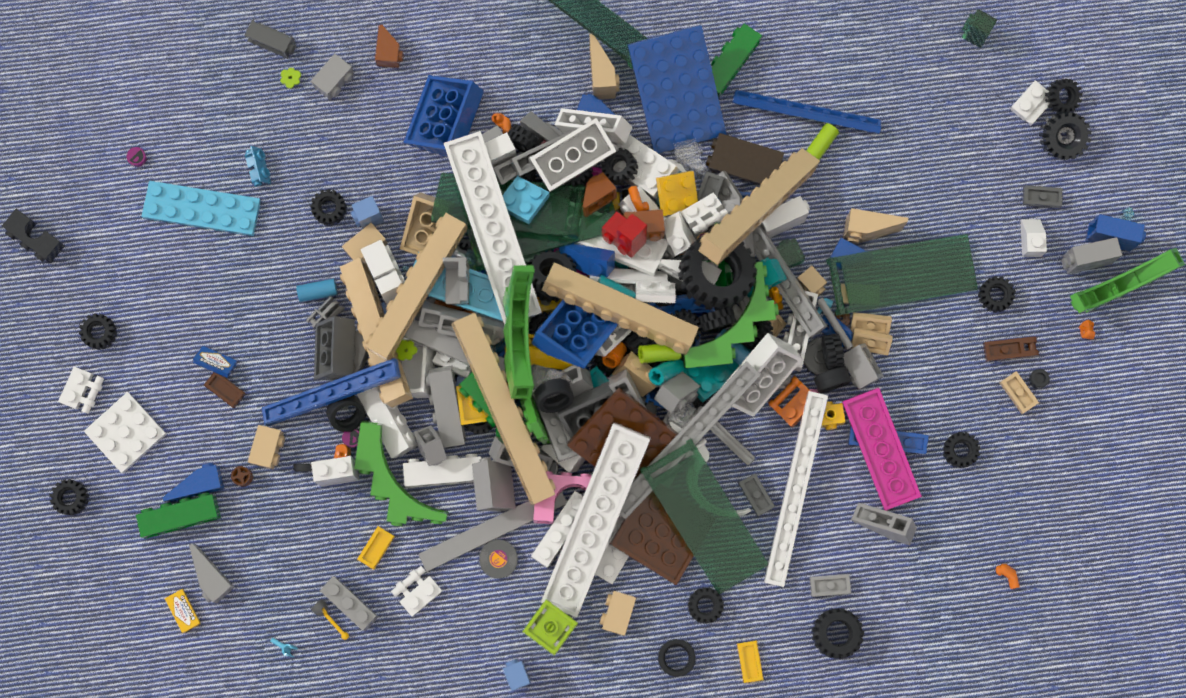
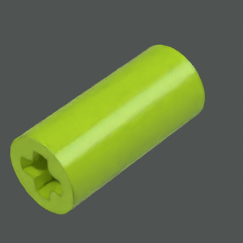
[806,123,839,160]
[638,344,681,364]

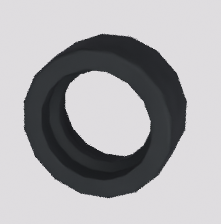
[534,379,574,413]
[326,395,366,432]
[658,639,696,677]

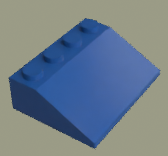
[403,75,484,157]
[531,300,618,369]

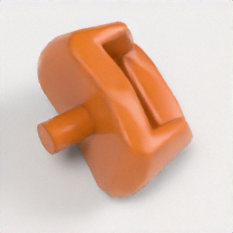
[1079,320,1095,340]
[333,444,351,459]

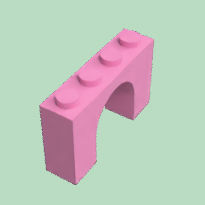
[533,471,592,524]

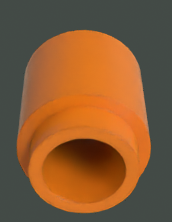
[602,342,627,368]

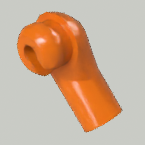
[996,563,1020,589]

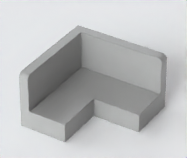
[443,257,470,304]

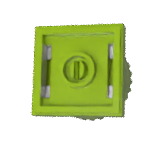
[522,599,578,656]

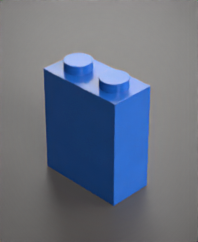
[1085,214,1146,252]

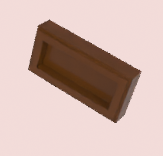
[204,372,246,409]

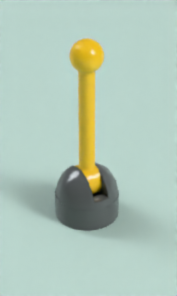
[311,599,349,640]

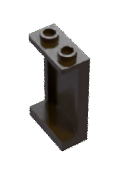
[705,133,784,185]

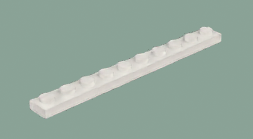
[764,391,828,587]

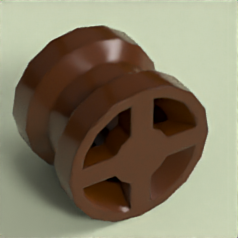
[231,466,253,487]

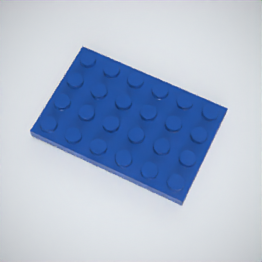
[627,25,727,154]

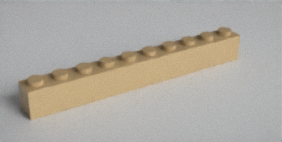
[699,148,820,265]
[451,313,556,504]

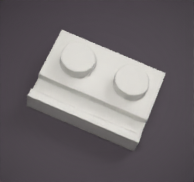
[1010,80,1050,126]
[636,280,676,303]

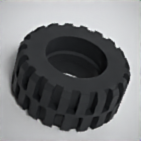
[678,233,757,311]

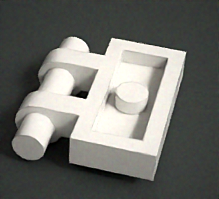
[681,192,728,235]
[58,367,104,414]
[391,566,442,617]

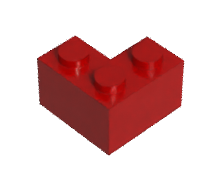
[602,212,647,258]

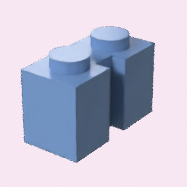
[351,196,384,229]
[502,659,531,691]

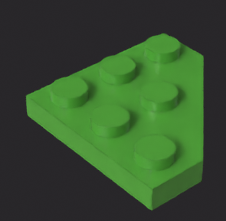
[520,396,550,445]

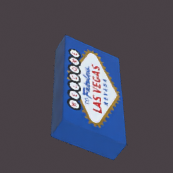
[193,346,237,378]

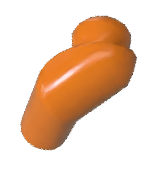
[492,113,511,134]
[628,186,649,211]

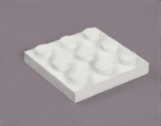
[84,392,167,474]

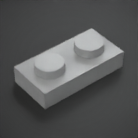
[809,574,851,597]

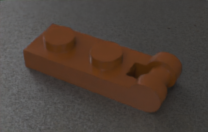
[983,337,1040,362]

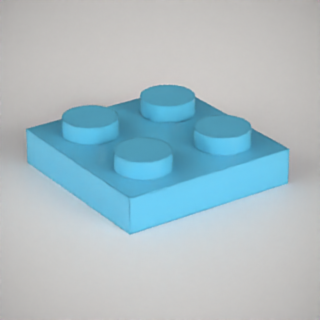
[502,176,550,224]

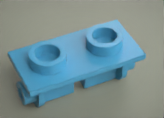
[245,146,271,187]

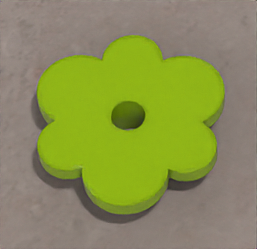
[280,67,301,89]
[396,340,417,361]

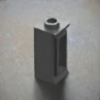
[245,19,296,59]

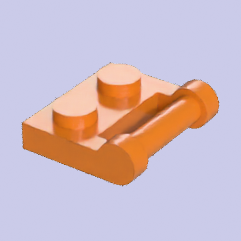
[768,375,810,427]

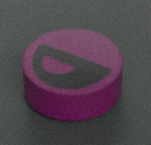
[126,147,147,167]
[342,429,359,448]

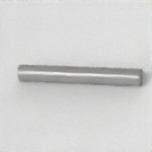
[817,298,853,350]

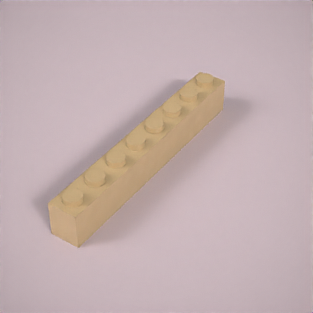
[366,213,468,361]
[340,258,413,408]
[542,263,699,355]

